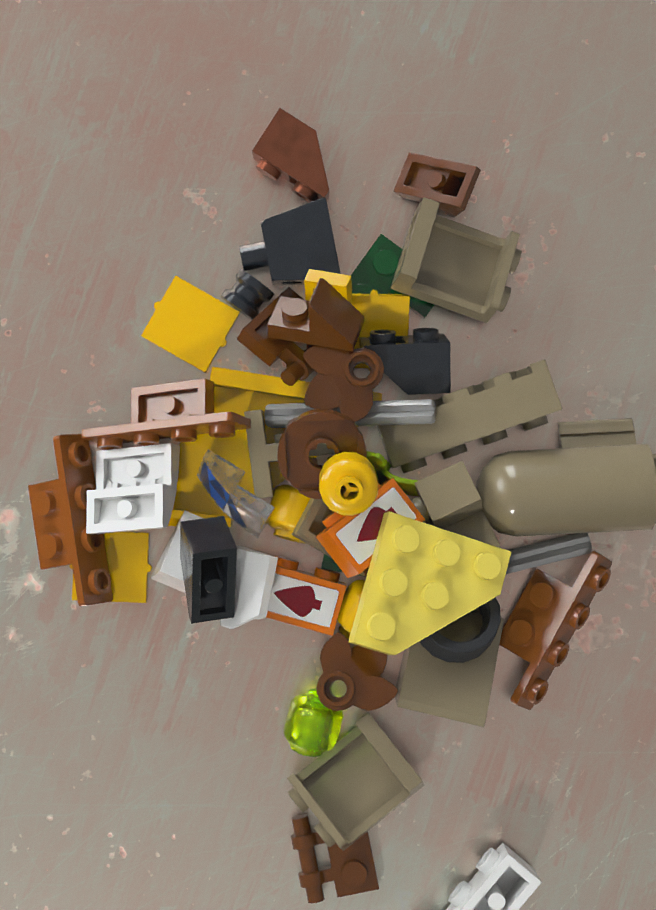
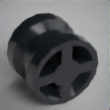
[221,269,275,320]

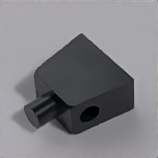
[239,198,341,286]

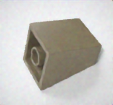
[395,608,504,727]

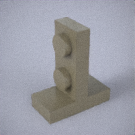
[244,410,335,499]

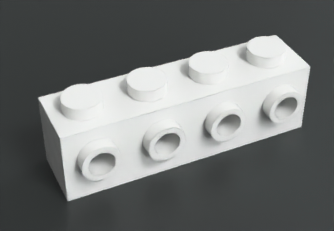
[446,842,542,910]

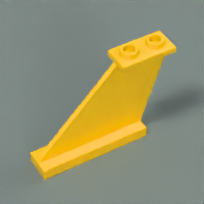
[168,367,383,527]

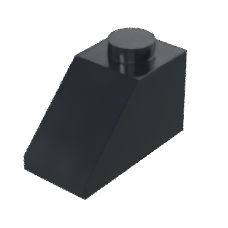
[180,516,237,624]

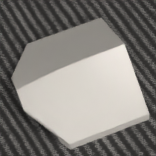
[220,545,278,629]

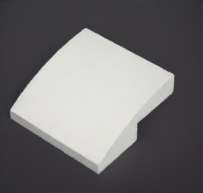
[86,443,180,534]

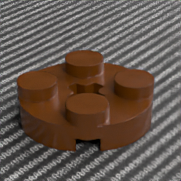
[277,409,367,499]

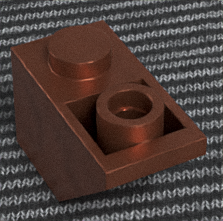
[252,108,329,203]

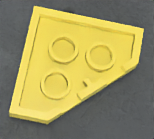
[348,511,511,655]

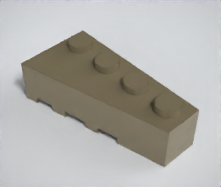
[377,359,563,474]

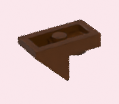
[393,152,481,217]
[267,278,364,352]

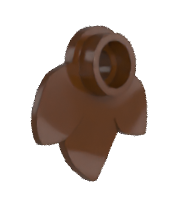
[303,345,384,422]
[316,632,398,711]

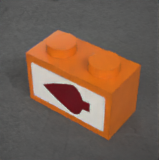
[315,478,425,578]
[266,556,347,636]

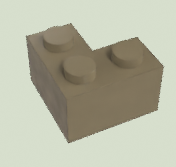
[411,460,501,548]

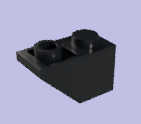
[359,328,451,395]

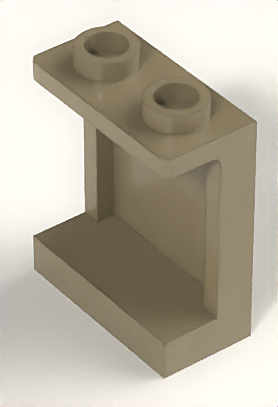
[390,197,522,323]
[287,712,424,851]

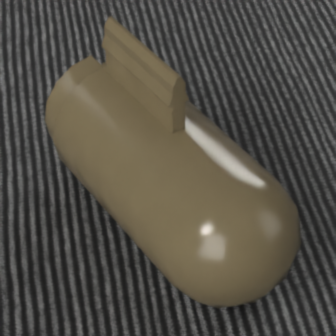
[476,418,656,537]

